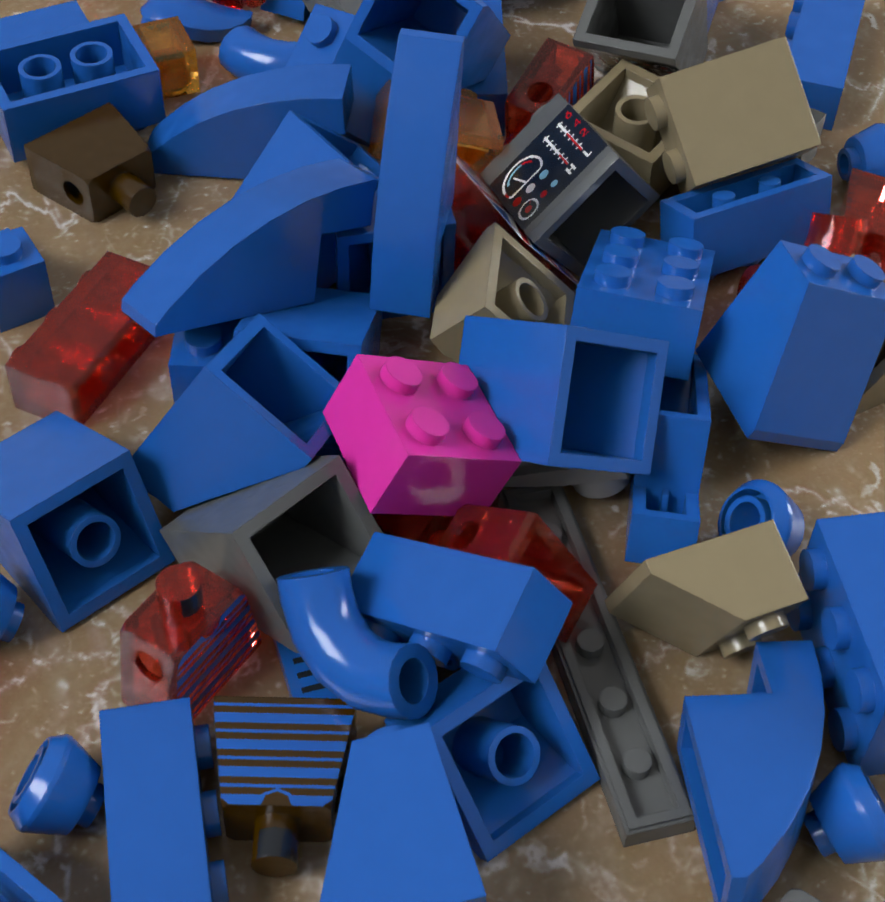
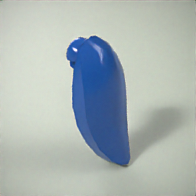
[140,0,253,43]

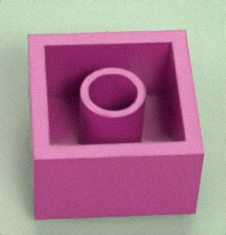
[322,354,522,517]

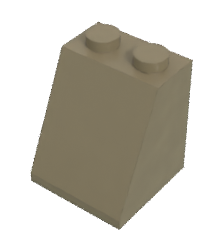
[644,36,822,194]

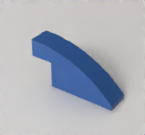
[370,28,465,318]
[147,64,354,179]
[121,158,376,337]
[625,354,712,564]
[677,640,825,902]

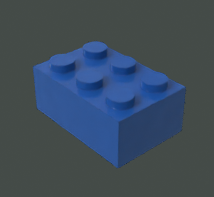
[0,13,166,163]
[570,226,715,381]
[786,512,885,776]

